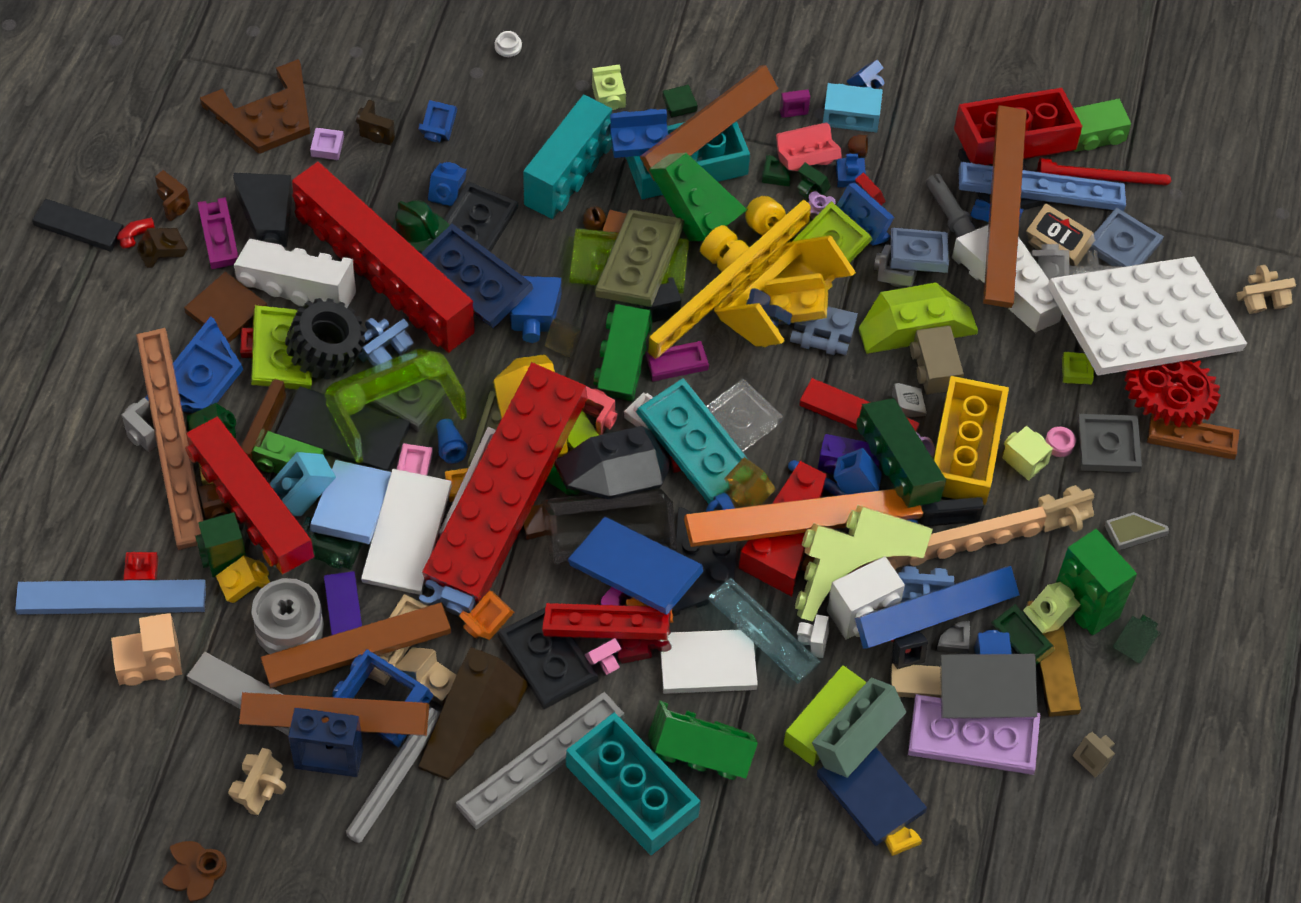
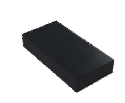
[919,497,984,526]

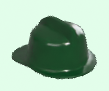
[392,200,450,253]

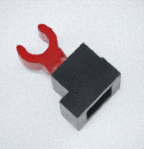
[891,631,928,669]

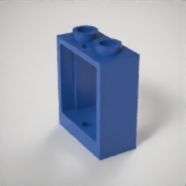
[332,649,434,748]

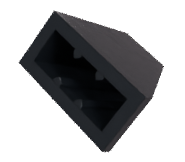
[233,173,293,247]

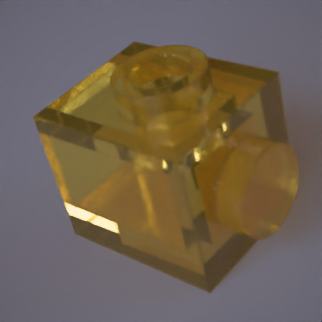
[724,457,776,507]

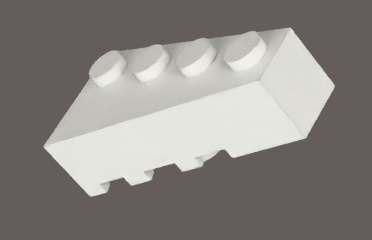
[952,225,1062,332]
[234,239,356,308]

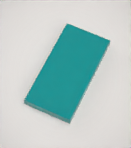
[636,378,756,504]

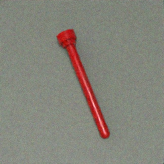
[1037,158,1171,185]

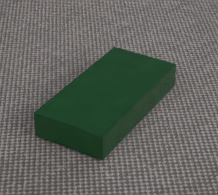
[991,604,1055,665]

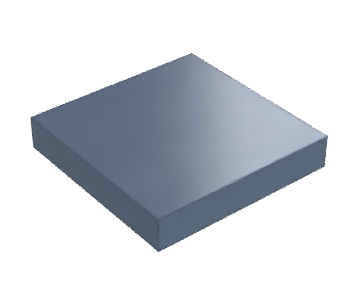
[1088,207,1164,268]
[890,228,949,273]

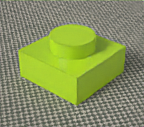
[1062,352,1094,385]

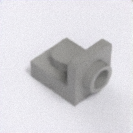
[1032,244,1069,280]

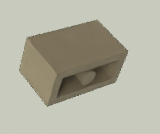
[910,326,964,394]

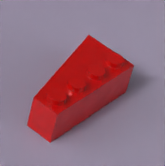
[739,461,827,597]

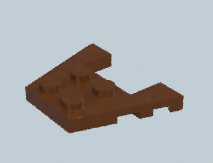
[200,59,310,154]

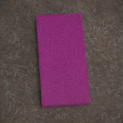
[645,341,709,382]

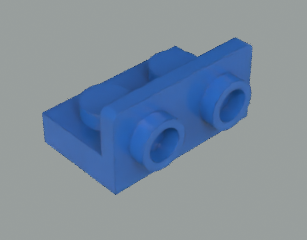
[610,109,668,158]
[836,182,895,246]

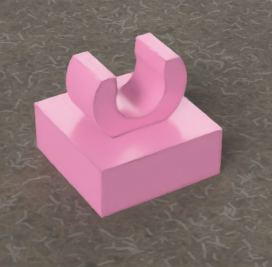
[585,638,621,675]

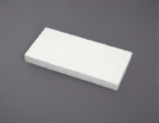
[361,469,452,595]

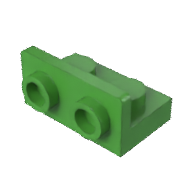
[252,431,324,474]

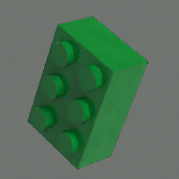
[1056,529,1137,636]

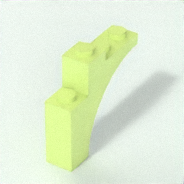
[795,505,933,622]

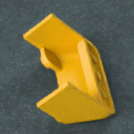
[714,235,856,347]

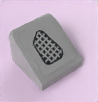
[892,383,927,418]

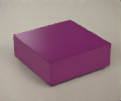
[780,89,810,118]

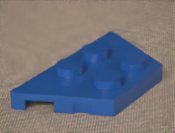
[145,317,243,413]

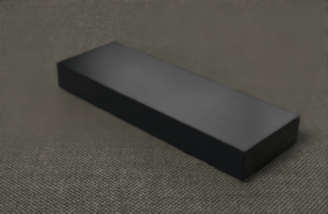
[32,198,124,252]

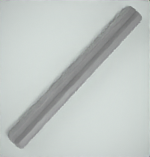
[346,708,441,843]

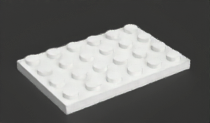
[1047,256,1247,375]

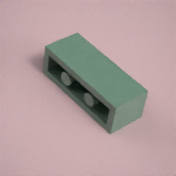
[812,677,906,778]

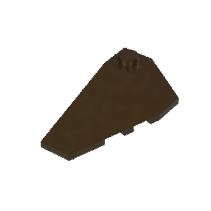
[419,647,529,780]

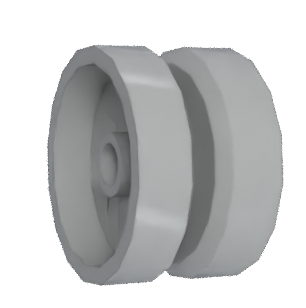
[251,578,324,654]

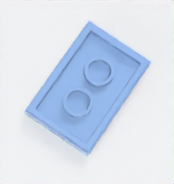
[310,460,392,544]

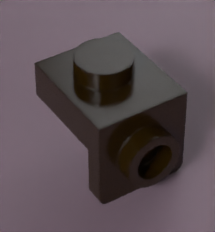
[356,100,395,146]
[137,228,188,268]

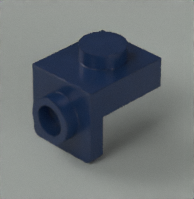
[746,288,792,328]

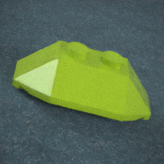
[859,283,978,354]

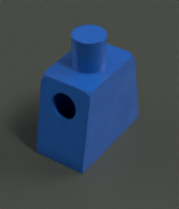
[509,276,562,343]

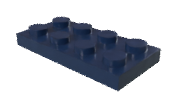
[421,224,534,328]

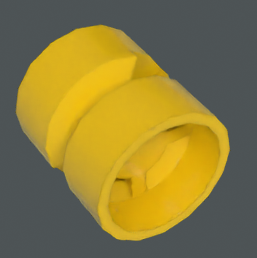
[700,225,750,272]

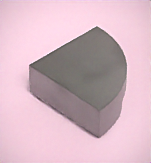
[937,621,970,654]

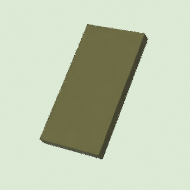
[595,209,684,307]

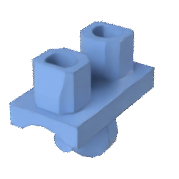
[358,318,413,370]
[898,566,954,602]

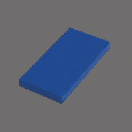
[568,517,704,615]

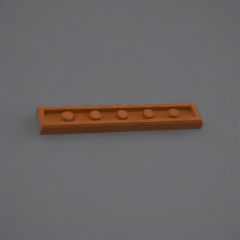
[640,65,778,181]
[261,602,451,688]
[239,692,430,736]

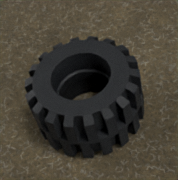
[285,298,365,379]

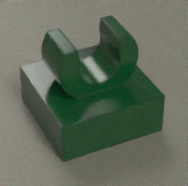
[797,162,831,200]

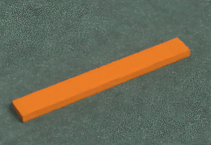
[684,489,923,547]

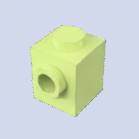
[1002,426,1053,481]

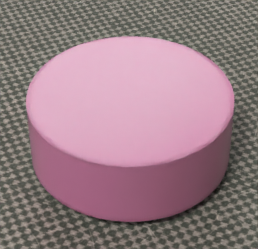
[1045,427,1076,457]

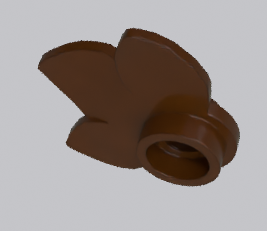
[162,841,227,902]

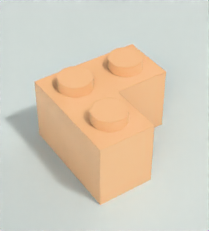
[111,613,182,686]

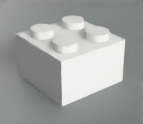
[827,556,905,640]

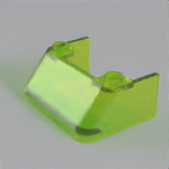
[325,349,467,463]

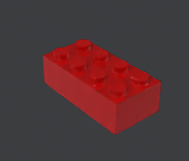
[954,88,1083,165]

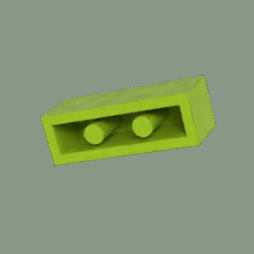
[783,665,867,767]

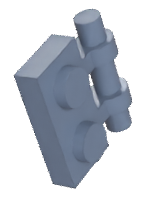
[790,306,858,355]

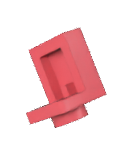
[582,386,618,435]

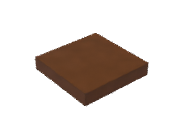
[184,271,267,343]

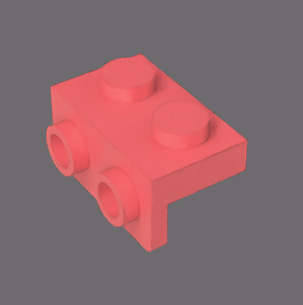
[776,122,842,171]

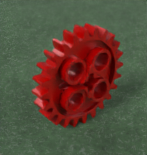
[1124,360,1221,428]

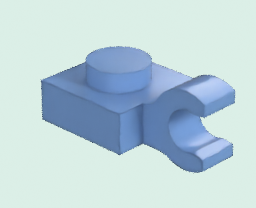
[419,580,476,616]

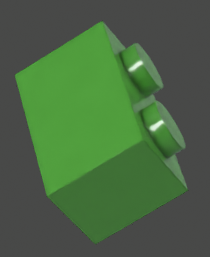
[1073,99,1131,152]

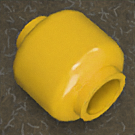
[745,196,786,236]

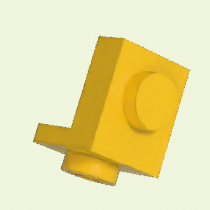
[216,555,270,603]

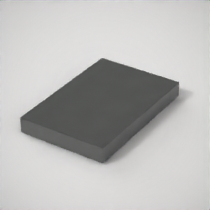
[940,654,1037,718]

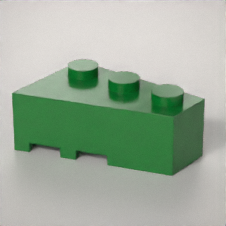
[649,153,748,241]
[593,304,652,402]
[648,700,758,780]

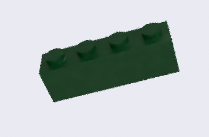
[856,398,946,508]

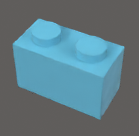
[823,83,883,133]
[269,452,336,516]

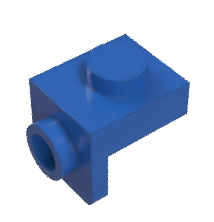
[418,100,457,143]
[428,162,467,206]

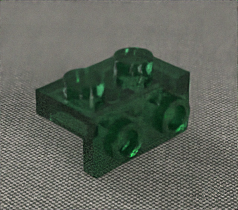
[302,516,363,570]

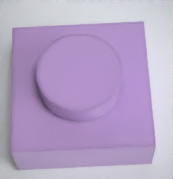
[310,128,344,160]

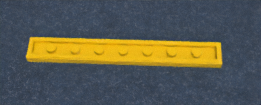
[648,199,811,359]

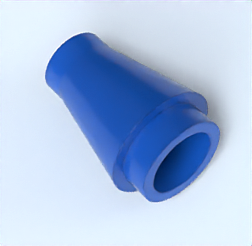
[436,419,468,463]

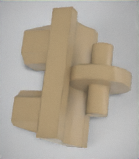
[1236,265,1296,314]
[1038,485,1094,532]
[228,748,286,815]

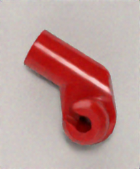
[117,217,155,249]

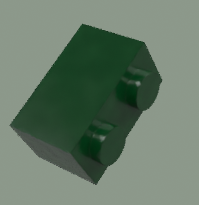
[195,512,246,578]

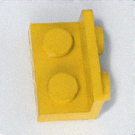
[765,273,828,323]

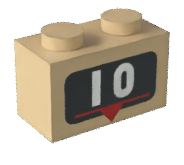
[1026,203,1095,268]

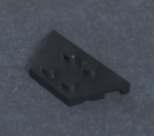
[672,507,737,616]

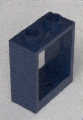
[288,708,363,777]

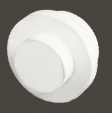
[495,31,522,57]

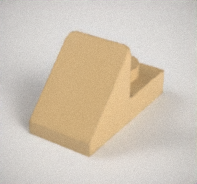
[395,647,456,706]

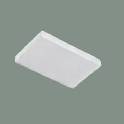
[660,629,757,694]

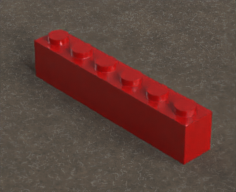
[185,416,314,575]

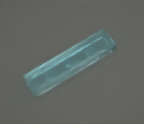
[708,578,820,684]

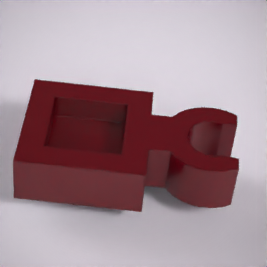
[617,629,672,664]

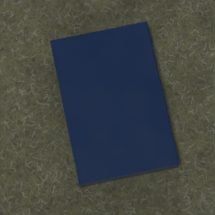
[817,747,927,846]

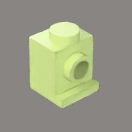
[592,65,626,110]
[1023,582,1081,633]

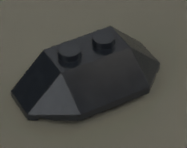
[554,426,672,500]

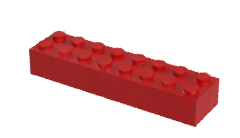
[292,162,474,353]
[422,362,588,605]

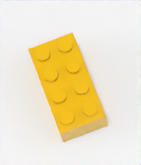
[933,376,1009,505]

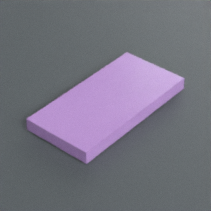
[908,694,1040,775]

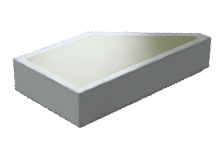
[1105,512,1169,551]

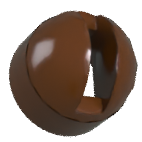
[848,134,868,157]
[583,206,606,231]

